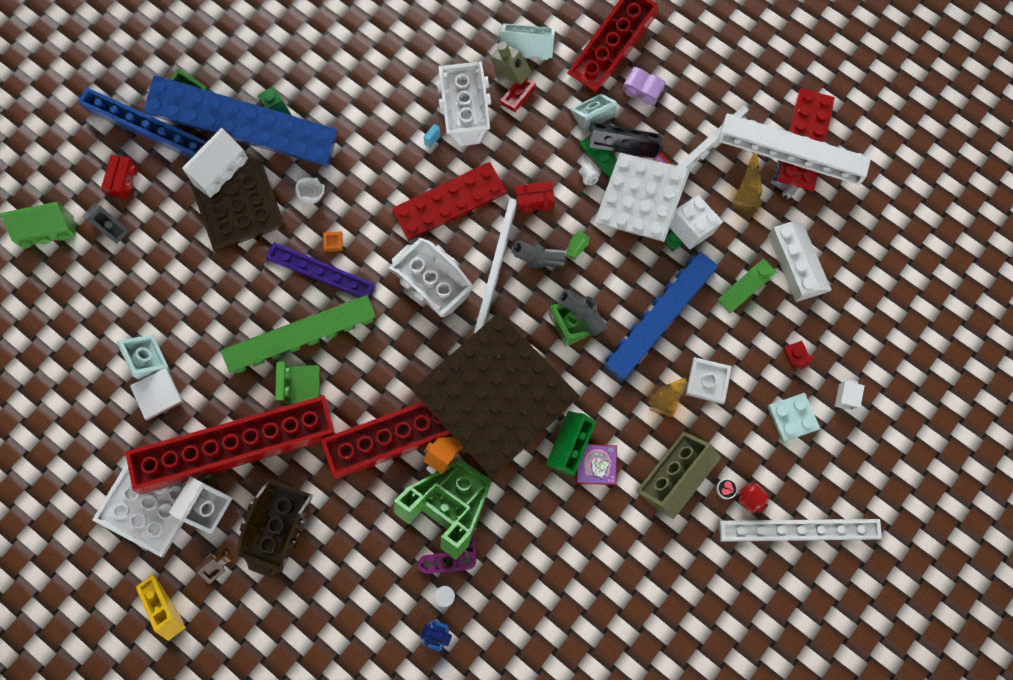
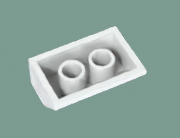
[182,128,248,198]

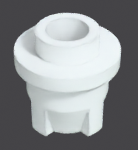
[579,163,600,185]

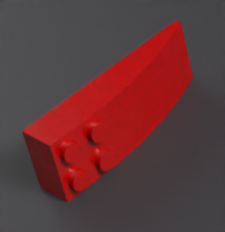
[567,0,659,93]

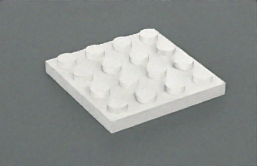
[595,153,690,242]
[92,463,187,557]

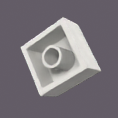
[669,195,723,250]
[169,476,232,534]

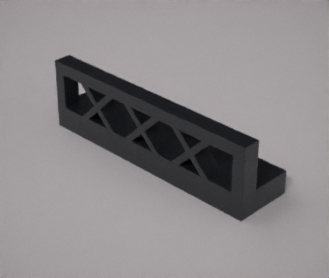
[588,122,664,158]

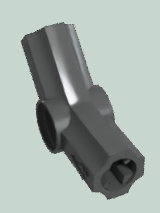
[511,240,565,269]
[558,289,608,337]

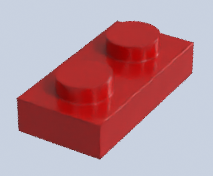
[500,78,536,112]

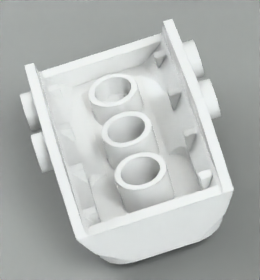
[437,62,491,146]
[388,238,473,317]

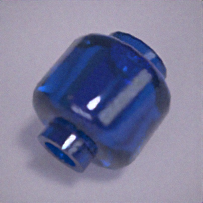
[420,620,452,651]

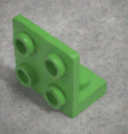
[275,362,320,405]

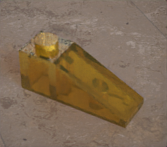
[731,153,763,215]

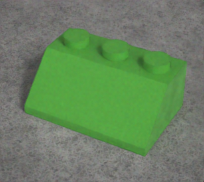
[0,202,76,248]

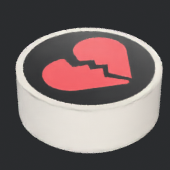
[716,479,737,499]

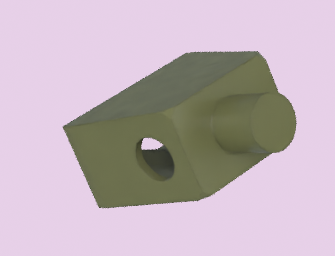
[491,41,532,85]

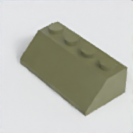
[636,431,721,519]

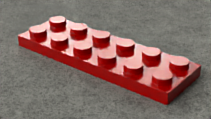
[777,88,835,191]
[392,161,507,242]

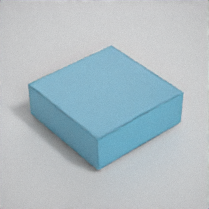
[423,124,441,148]

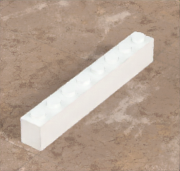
[717,113,871,185]

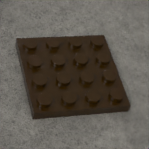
[190,159,286,252]

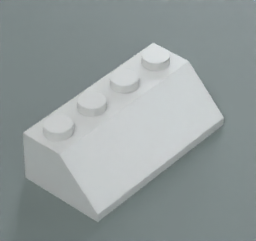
[768,222,831,302]

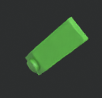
[718,259,777,313]

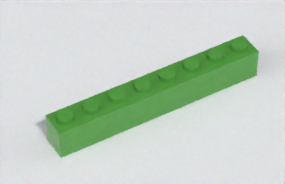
[220,294,376,374]

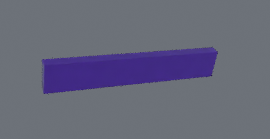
[266,242,376,298]

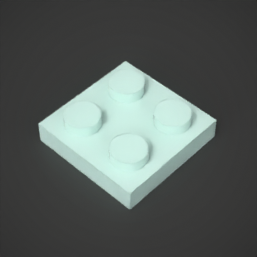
[767,393,820,443]

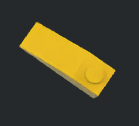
[136,574,186,641]

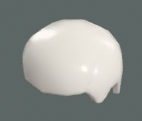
[295,177,325,205]

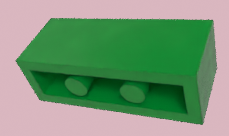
[546,411,596,476]

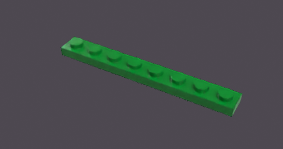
[579,134,684,253]

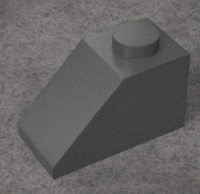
[82,203,129,244]

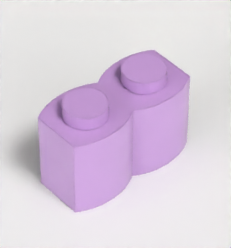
[623,67,666,105]

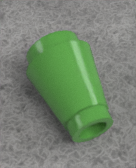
[566,231,590,260]

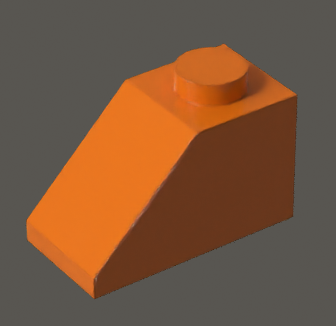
[423,437,463,474]

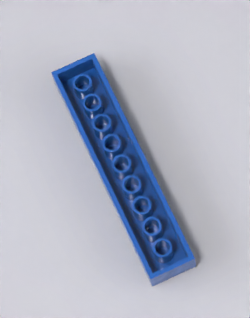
[144,75,338,168]

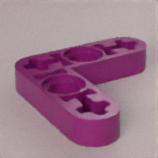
[418,533,477,574]

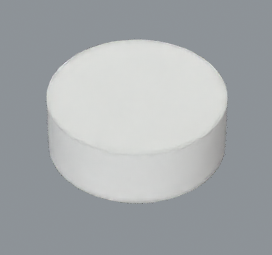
[434,586,455,607]

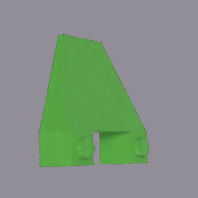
[394,459,492,560]

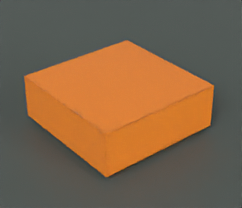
[323,231,343,252]

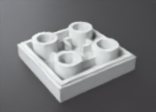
[130,368,183,421]

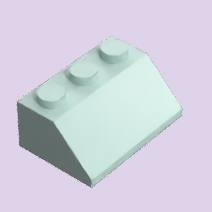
[500,23,555,60]

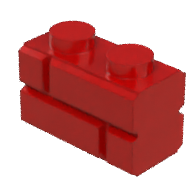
[101,155,138,199]
[515,181,555,214]

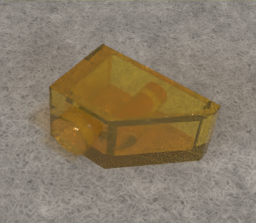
[648,378,687,419]

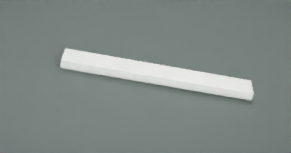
[474,198,517,334]
[719,519,882,542]

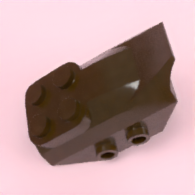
[237,479,313,578]

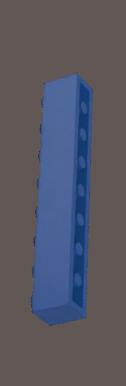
[78,87,207,159]
[604,251,718,382]

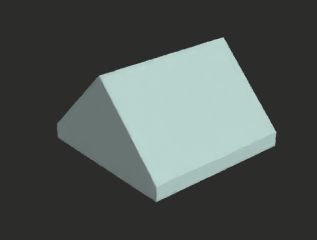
[570,94,617,132]
[117,335,168,380]

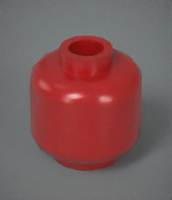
[738,483,768,513]

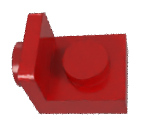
[783,340,815,370]

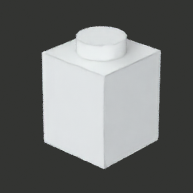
[835,379,865,411]

